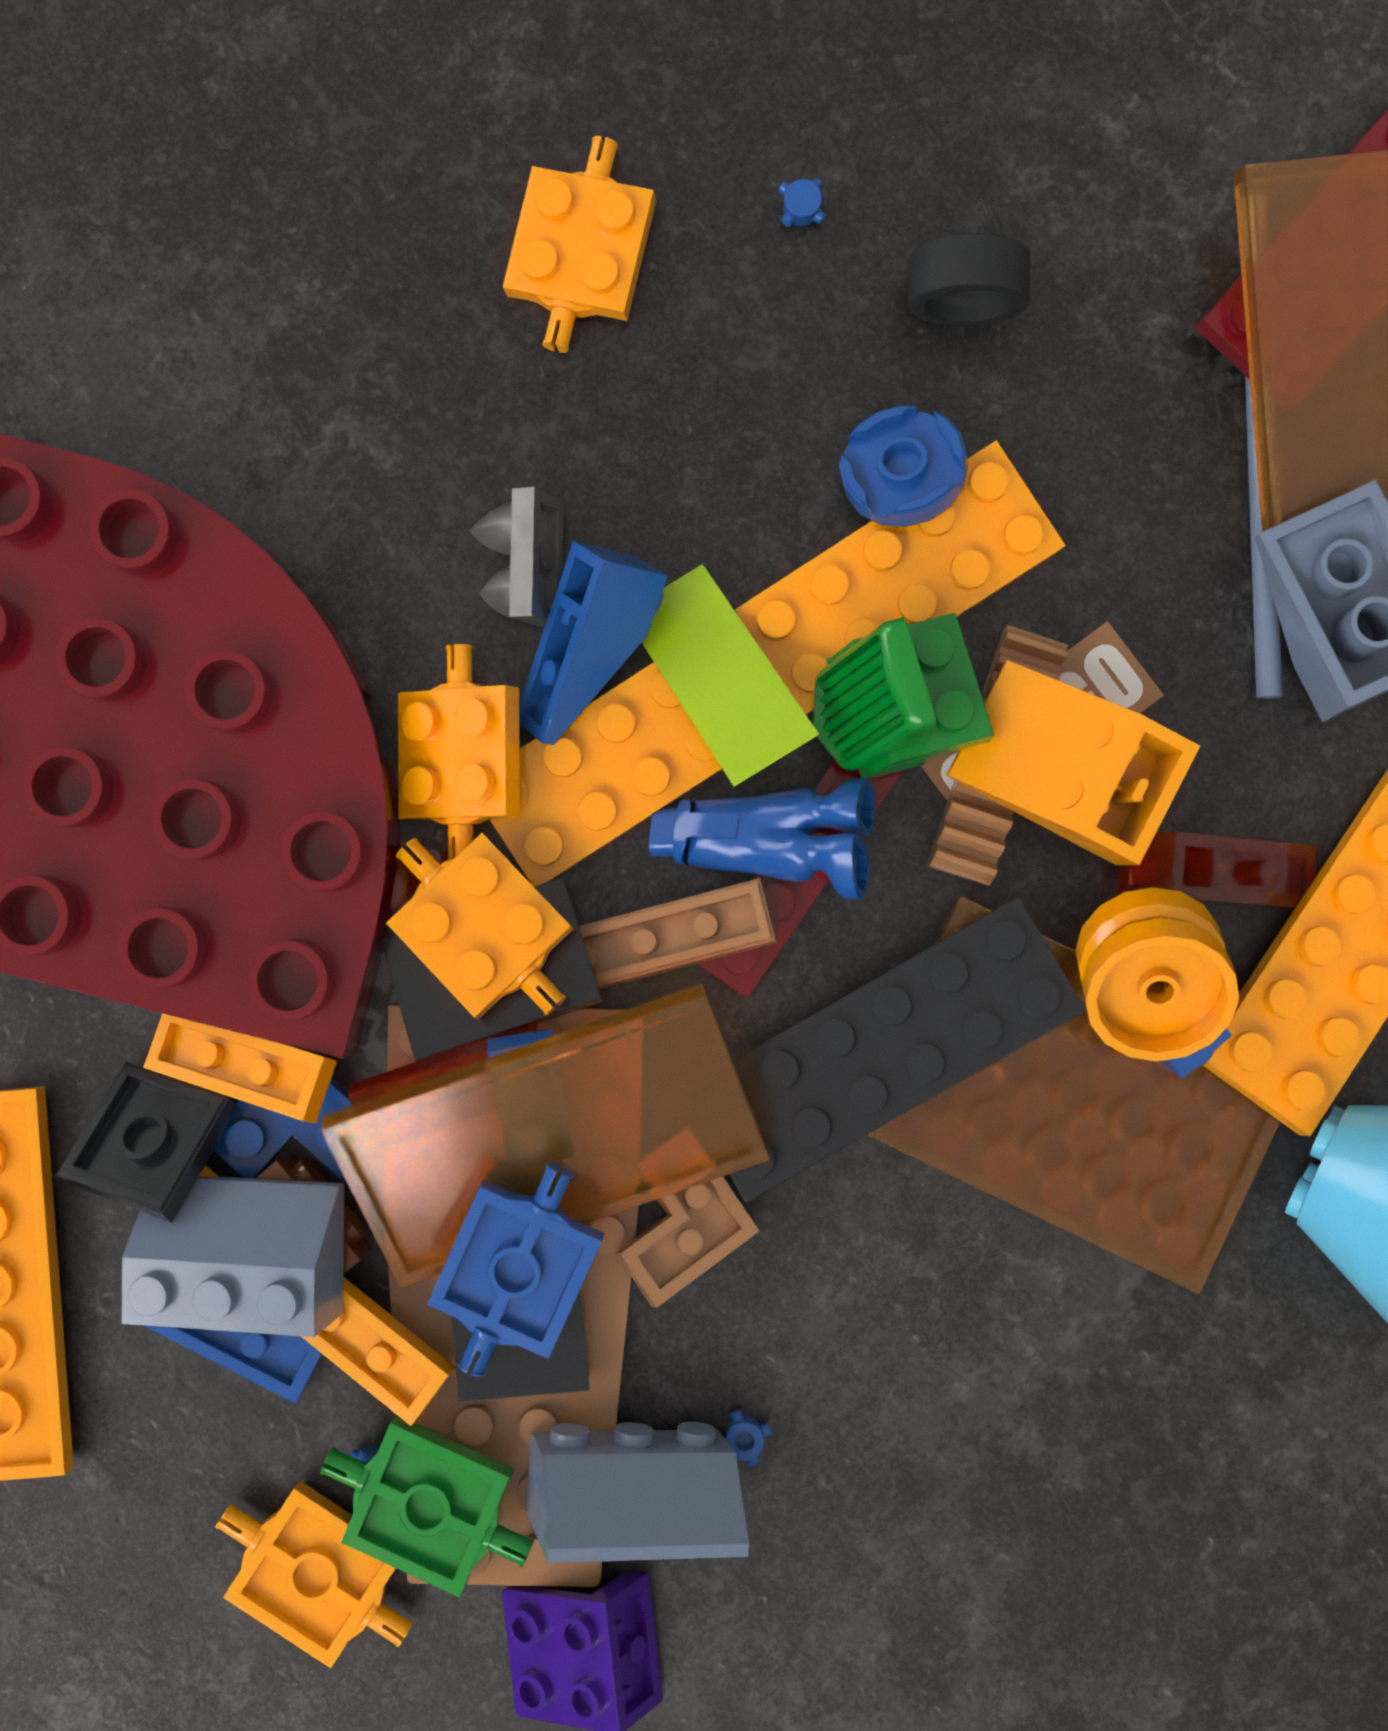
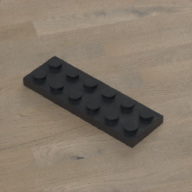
[684,897,1087,1203]

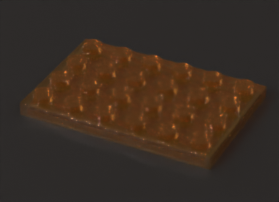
[868,896,1280,1294]

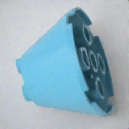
[1285,1105,1388,1324]

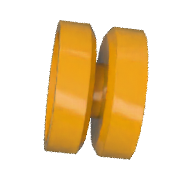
[1075,887,1239,1062]

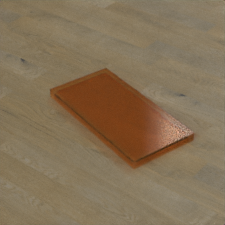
[1233,150,1388,532]
[321,983,769,1288]

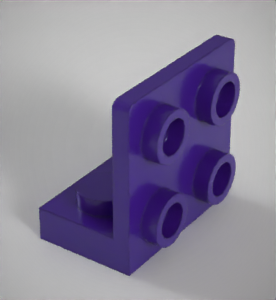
[502,1570,663,1731]

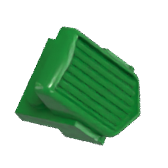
[813,612,994,779]

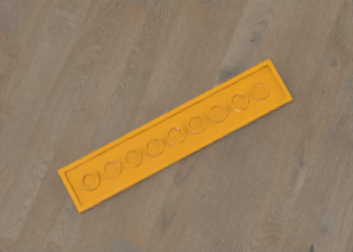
[489,440,1066,887]

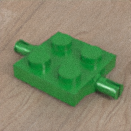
[320,1415,535,1598]

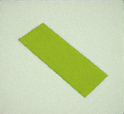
[641,564,819,787]

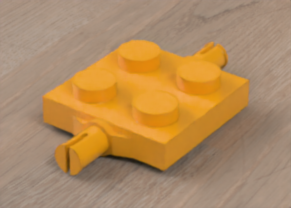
[503,136,657,353]
[398,644,520,861]
[386,833,573,1020]
[215,1480,413,1668]

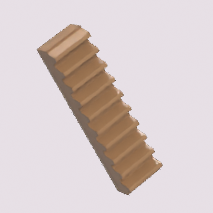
[926,625,1069,886]

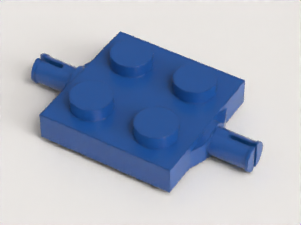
[427,1162,604,1377]

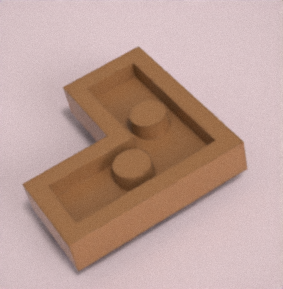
[616,1124,759,1308]

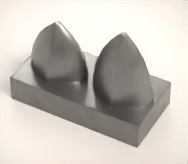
[470,487,564,627]

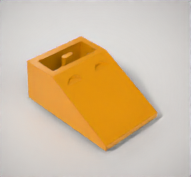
[946,660,1200,865]

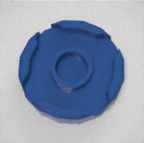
[839,405,968,527]

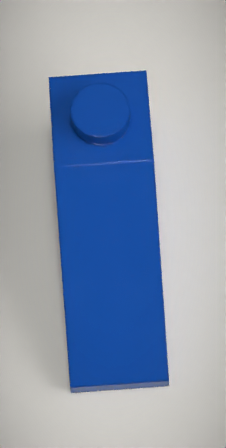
[519,541,668,745]

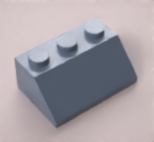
[122,1176,344,1337]
[525,1422,749,1563]

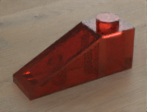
[1117,831,1317,908]

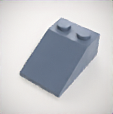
[1255,480,1388,722]

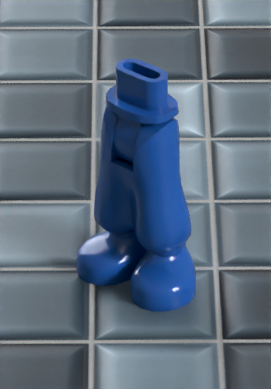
[649,778,876,900]

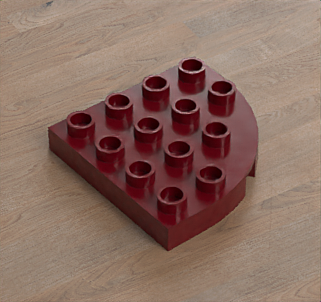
[0,434,400,1059]

